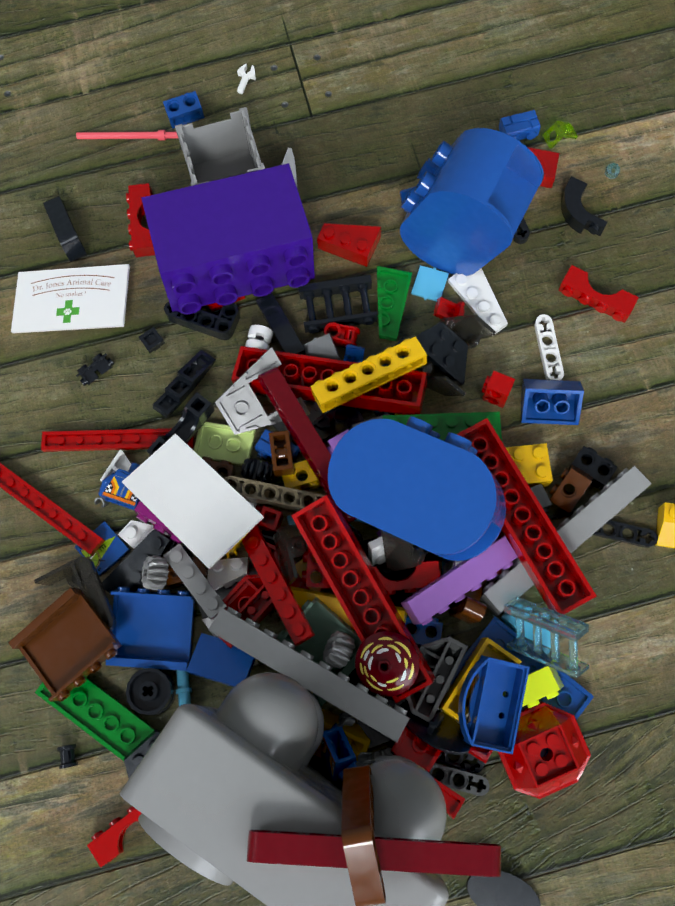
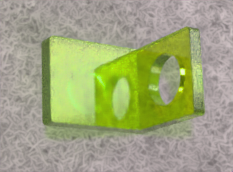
[543,121,578,149]

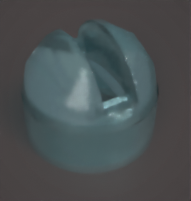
[605,163,620,179]

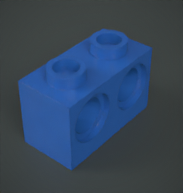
[163,91,204,129]
[405,616,443,646]

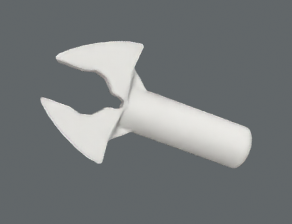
[237,64,256,94]

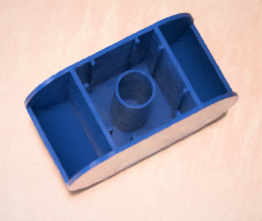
[400,128,544,276]
[328,416,506,561]

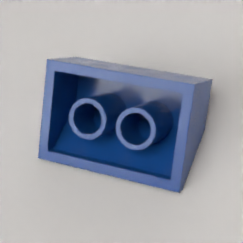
[521,379,584,425]

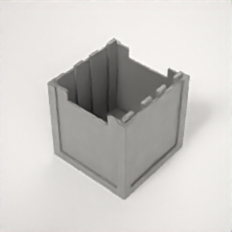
[175,107,265,186]

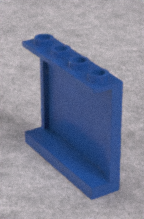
[106,587,195,671]

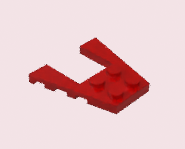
[391,727,493,820]

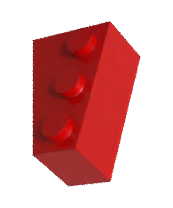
[317,223,381,267]

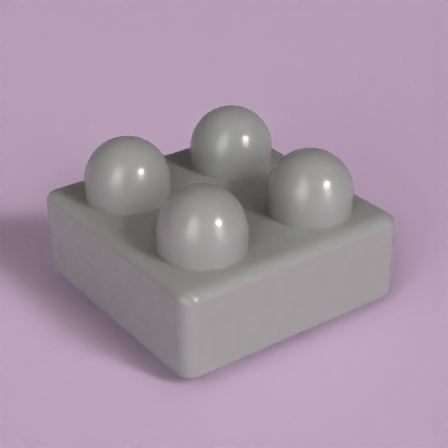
[119,673,449,906]

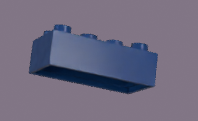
[458,655,530,754]

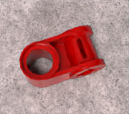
[324,322,360,348]

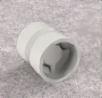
[245,325,273,350]

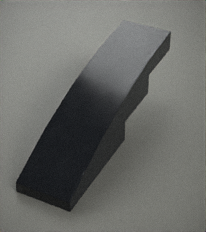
[255,293,305,354]
[153,350,216,418]

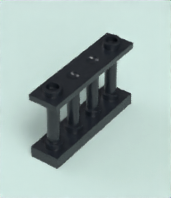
[298,275,378,334]

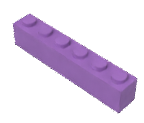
[401,536,518,626]

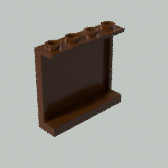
[8,587,122,702]

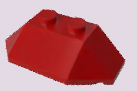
[219,574,275,648]

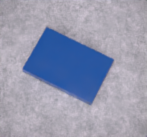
[186,633,256,687]

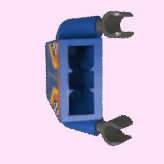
[94,463,149,522]
[321,712,375,782]

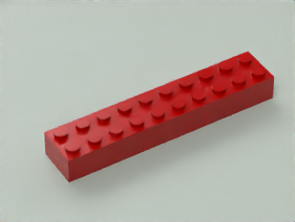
[231,346,427,415]
[457,418,596,620]
[291,495,435,703]

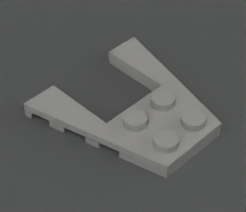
[215,347,310,435]

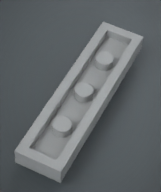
[163,543,228,620]

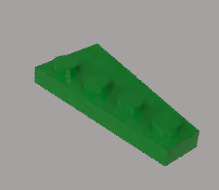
[377,266,412,342]

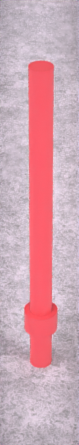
[76,130,179,141]

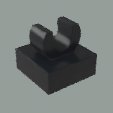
[139,327,165,353]

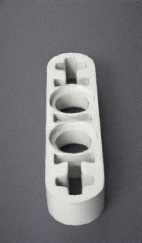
[534,314,564,380]

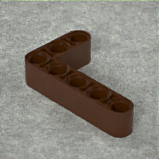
[449,580,487,624]
[341,765,386,906]

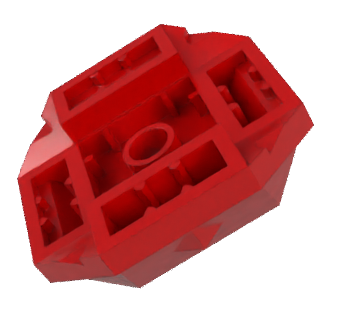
[497,701,591,799]

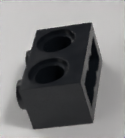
[568,446,618,490]

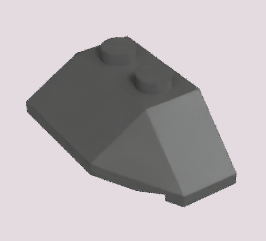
[407,637,468,722]

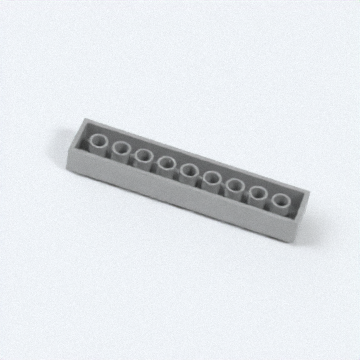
[480,466,652,617]
[208,607,410,742]

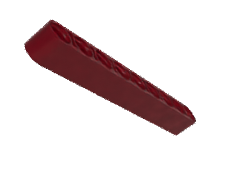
[258,367,357,524]
[246,830,501,877]

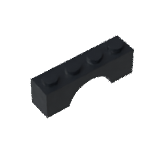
[147,392,215,456]

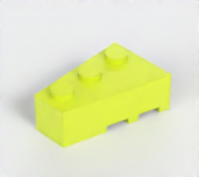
[501,663,564,714]

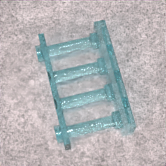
[504,597,589,678]

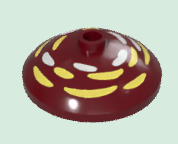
[355,631,420,697]

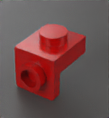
[433,297,465,324]

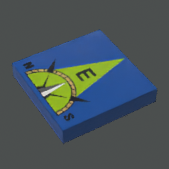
[75,521,130,577]

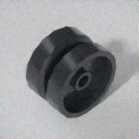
[126,668,176,715]

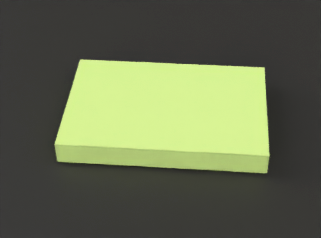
[193,422,256,466]

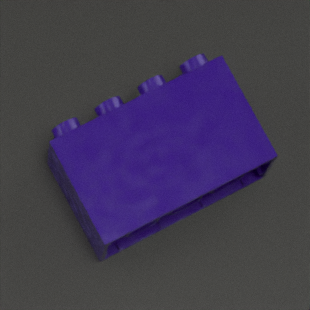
[141,163,315,314]

